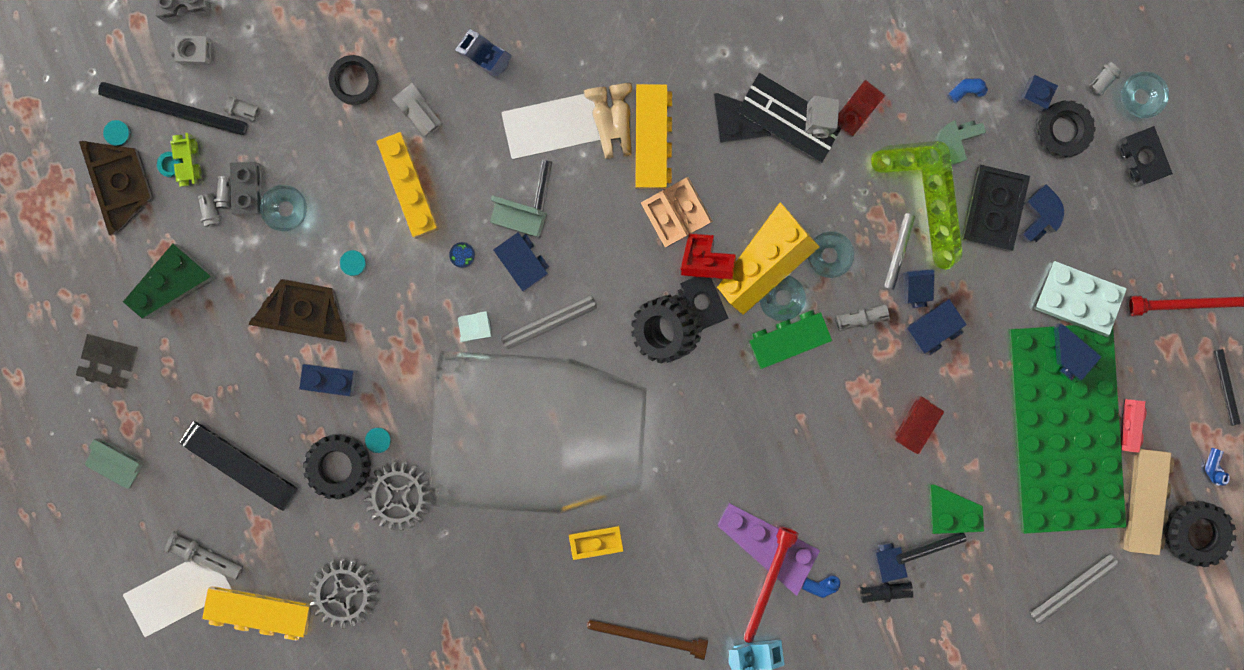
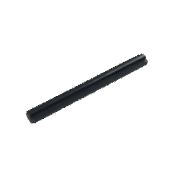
[98,82,247,135]

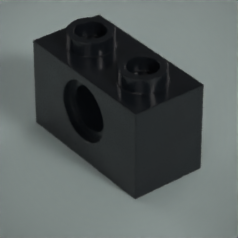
[1119,126,1173,187]
[677,277,729,330]

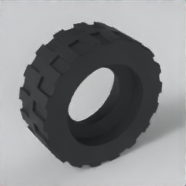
[1036,100,1096,158]

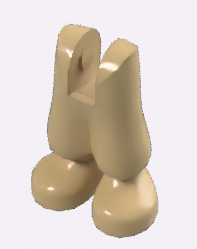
[584,83,632,159]

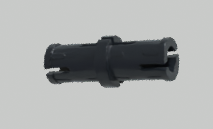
[860,581,913,603]

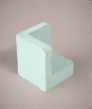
[458,311,492,342]

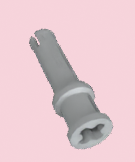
[164,531,242,581]

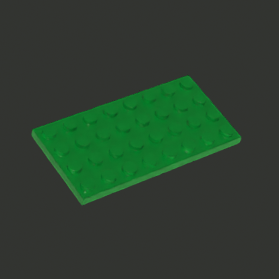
[1009,325,1126,534]

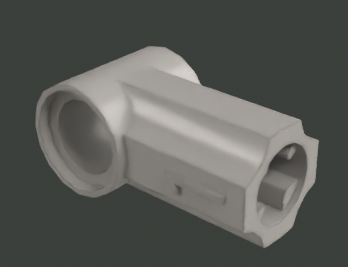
[392,83,442,137]

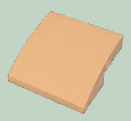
[641,177,713,247]

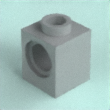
[171,35,211,65]
[805,96,839,138]

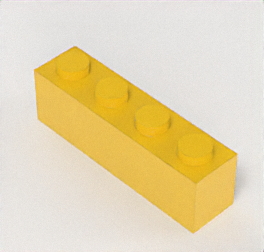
[636,84,672,189]
[376,132,439,239]
[202,586,312,640]

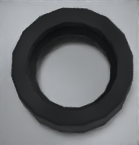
[328,55,379,105]

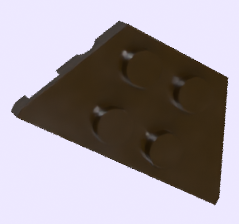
[79,140,152,236]
[249,279,347,343]

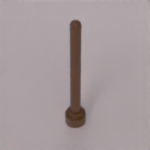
[586,620,709,660]

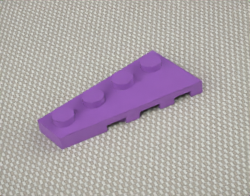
[717,503,820,596]

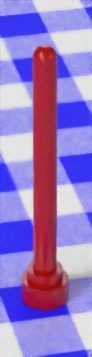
[1129,296,1244,316]
[744,526,799,643]

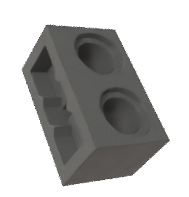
[230,162,262,216]

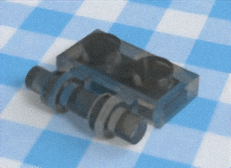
[76,334,139,389]

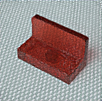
[892,396,944,454]

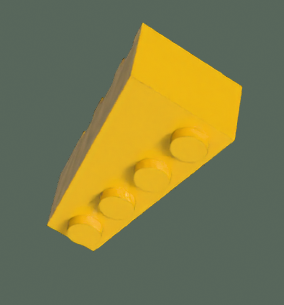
[717,202,820,315]

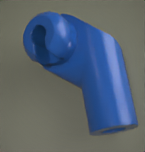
[948,78,988,103]
[1205,448,1230,486]
[802,576,841,598]

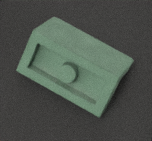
[490,196,547,237]
[85,438,144,489]

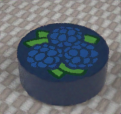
[449,242,475,268]

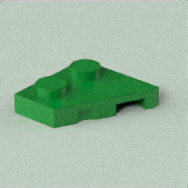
[929,484,984,534]

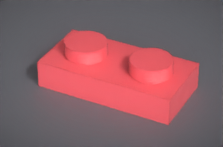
[1121,399,1147,453]

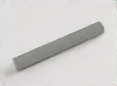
[884,213,915,290]

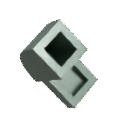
[934,120,986,169]

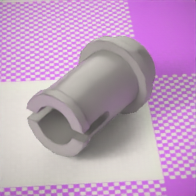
[1089,62,1122,96]
[224,96,258,122]
[214,176,231,209]
[198,193,221,227]

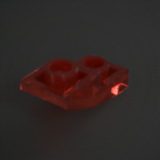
[837,79,886,136]

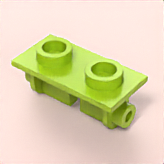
[170,133,202,187]

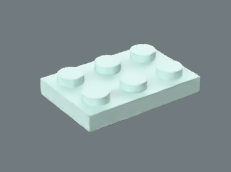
[1035,261,1127,337]

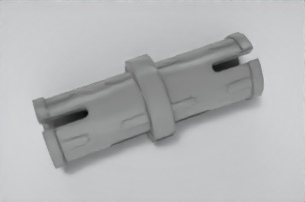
[836,304,890,331]

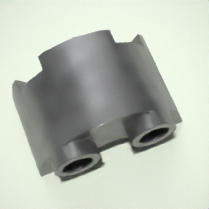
[155,0,211,20]

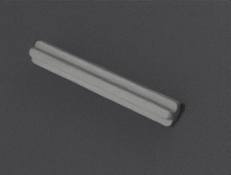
[501,296,597,349]
[1031,555,1119,624]

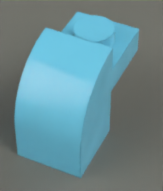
[729,640,785,670]

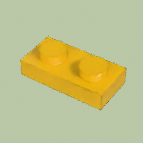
[569,526,623,560]

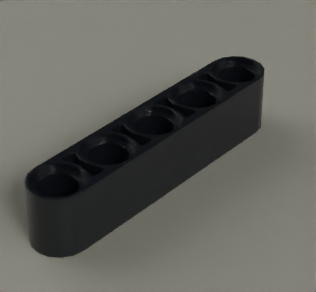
[179,421,298,511]

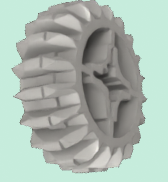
[363,462,433,531]
[308,559,378,629]

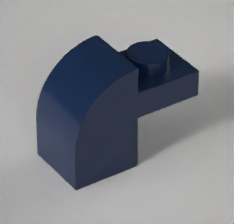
[455,29,512,77]
[1019,184,1064,243]

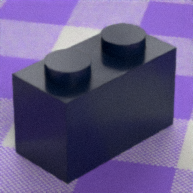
[493,232,549,292]
[904,299,967,355]
[299,364,357,396]

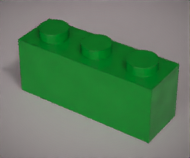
[748,310,832,369]

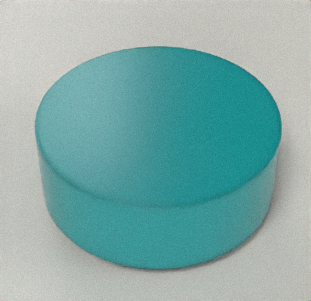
[103,120,131,146]
[157,152,183,178]
[340,250,366,276]
[365,427,391,453]

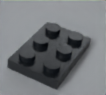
[962,164,1030,251]

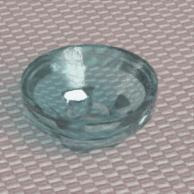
[1121,71,1169,118]
[260,185,307,232]
[808,231,854,278]
[759,276,806,321]

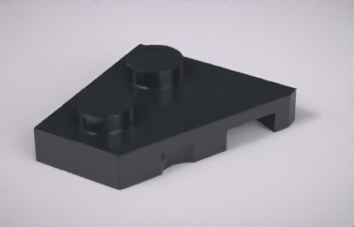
[714,93,771,143]

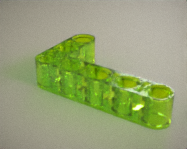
[871,141,963,270]

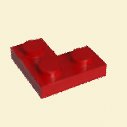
[681,233,736,279]

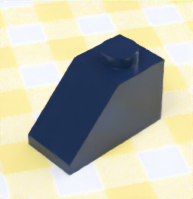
[902,269,935,308]
[1054,323,1101,381]

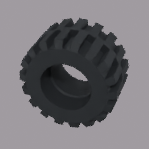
[631,294,702,363]
[303,434,371,500]
[1165,501,1236,567]

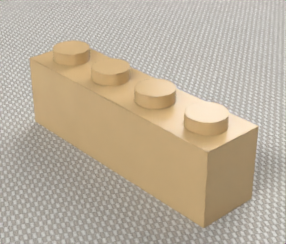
[1124,449,1174,555]

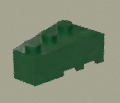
[123,243,217,319]

